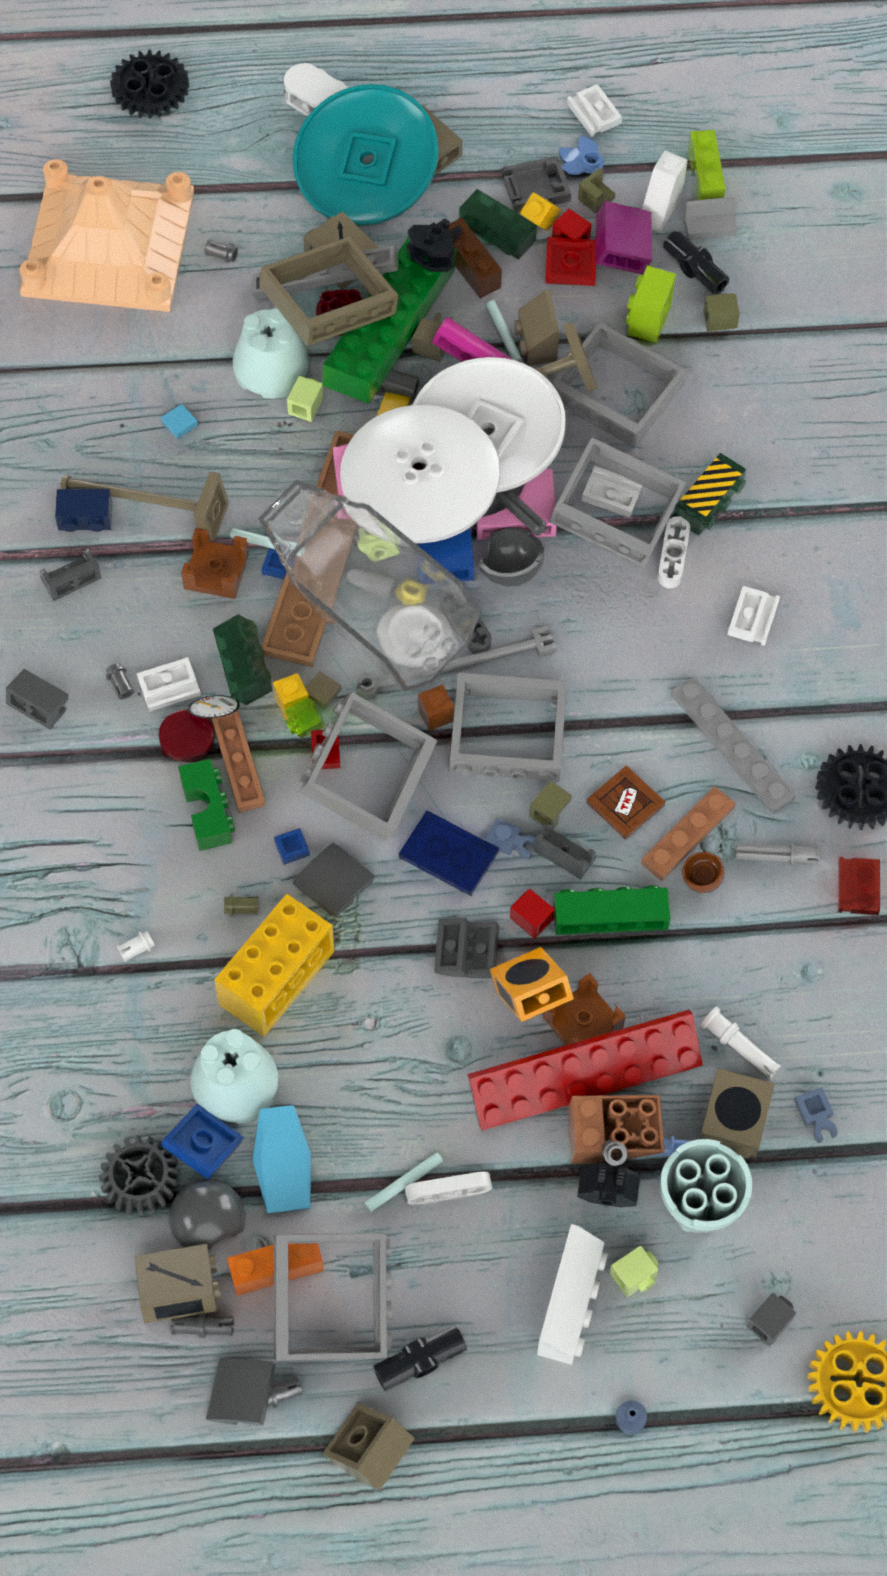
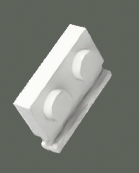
[567,84,622,137]
[581,466,643,518]
[727,586,780,646]
[136,657,201,712]

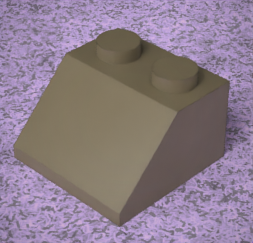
[514,290,559,366]
[322,1403,415,1491]

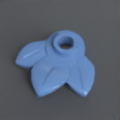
[559,136,604,175]

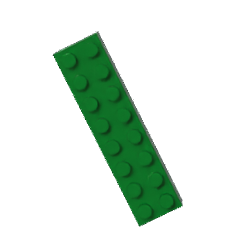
[322,237,457,404]

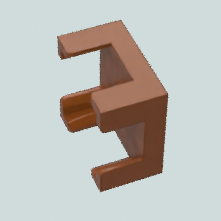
[181,528,249,599]
[543,973,626,1046]

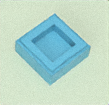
[161,404,198,439]

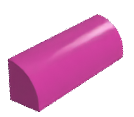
[431,317,513,362]

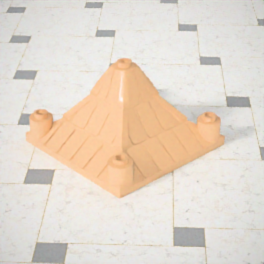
[20,159,194,312]

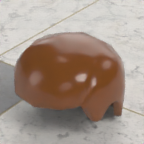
[682,852,725,893]

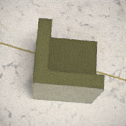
[578,168,615,214]
[703,293,740,331]
[529,781,572,829]

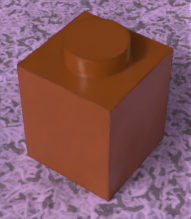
[418,684,454,731]

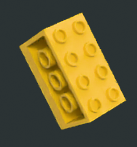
[214,893,334,1037]

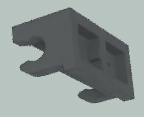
[40,548,101,601]
[6,669,69,730]
[534,823,596,880]

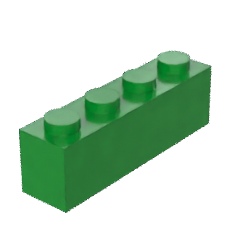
[553,885,671,935]

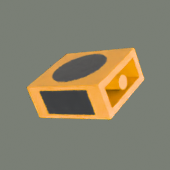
[489,947,574,1022]

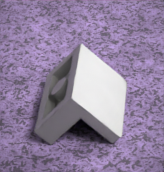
[684,197,738,240]

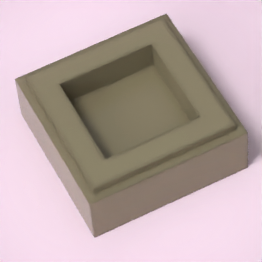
[306,671,342,709]

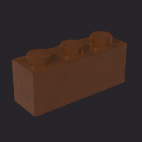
[448,218,502,298]

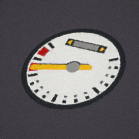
[188,695,240,718]

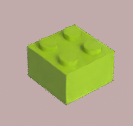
[625,266,676,344]

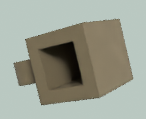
[412,312,453,362]

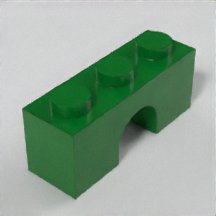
[178,759,235,851]

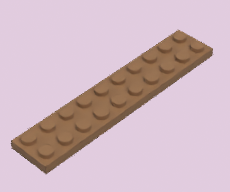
[261,430,361,667]

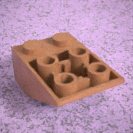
[568,1095,665,1164]

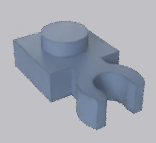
[484,818,535,859]
[794,1087,838,1143]

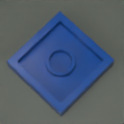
[161,1104,244,1180]

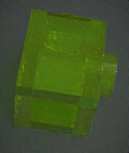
[285,698,326,738]

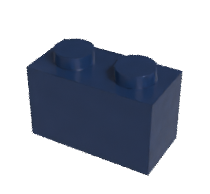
[55,489,112,532]

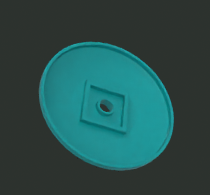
[293,84,439,226]

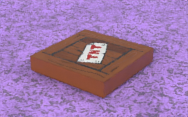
[587,765,665,840]

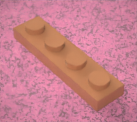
[211,709,265,813]
[641,786,736,881]

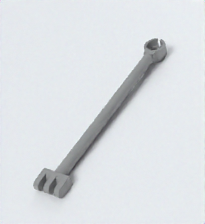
[356,626,557,700]

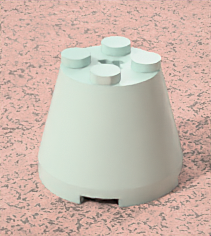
[233,308,310,399]
[190,1029,279,1124]
[660,1139,752,1233]

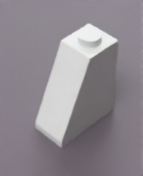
[642,150,687,233]

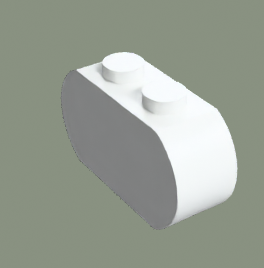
[284,63,348,117]

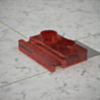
[838,857,880,915]

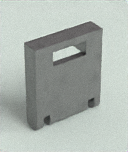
[501,156,571,212]

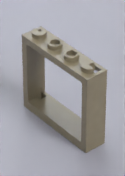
[260,236,398,346]

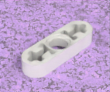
[658,516,690,588]
[405,1172,492,1205]

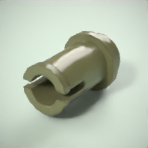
[224,894,258,917]

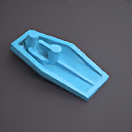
[252,1105,311,1214]

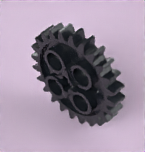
[110,50,189,119]
[815,744,887,830]

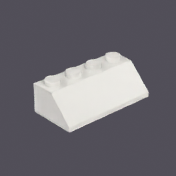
[537,1224,608,1365]

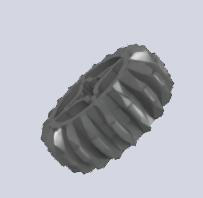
[99,1135,180,1216]

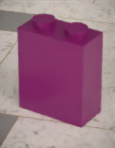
[596,201,652,275]

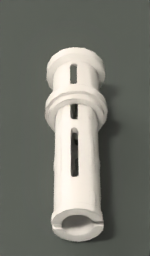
[700,1006,781,1080]

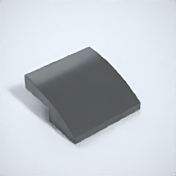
[293,842,375,918]
[434,918,499,979]
[206,1359,276,1426]

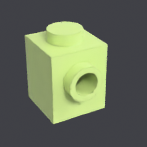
[287,376,324,422]
[610,1245,659,1297]

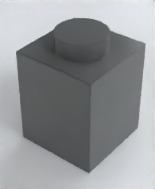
[746,1293,796,1347]

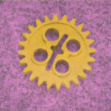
[807,1331,887,1433]

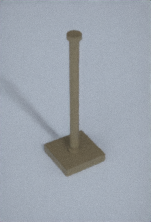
[535,322,598,392]
[61,472,229,542]

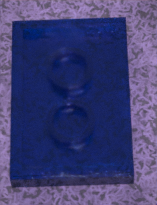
[399,810,499,896]

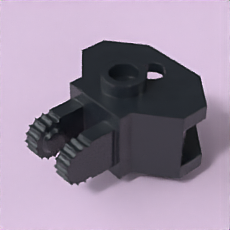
[406,218,463,272]
[577,1161,641,1208]

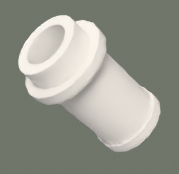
[116,931,155,962]

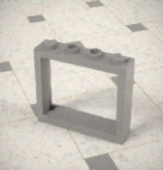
[551,322,686,448]
[549,437,686,568]
[450,672,567,782]
[299,692,438,840]
[273,1233,392,1361]

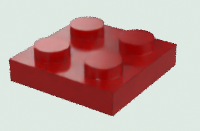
[545,237,596,286]

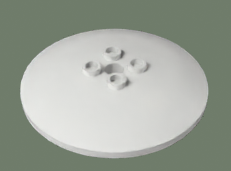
[413,357,566,493]
[340,405,499,543]

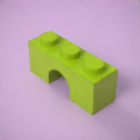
[688,130,725,200]

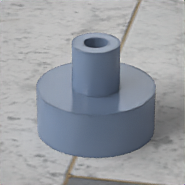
[615,1401,647,1434]

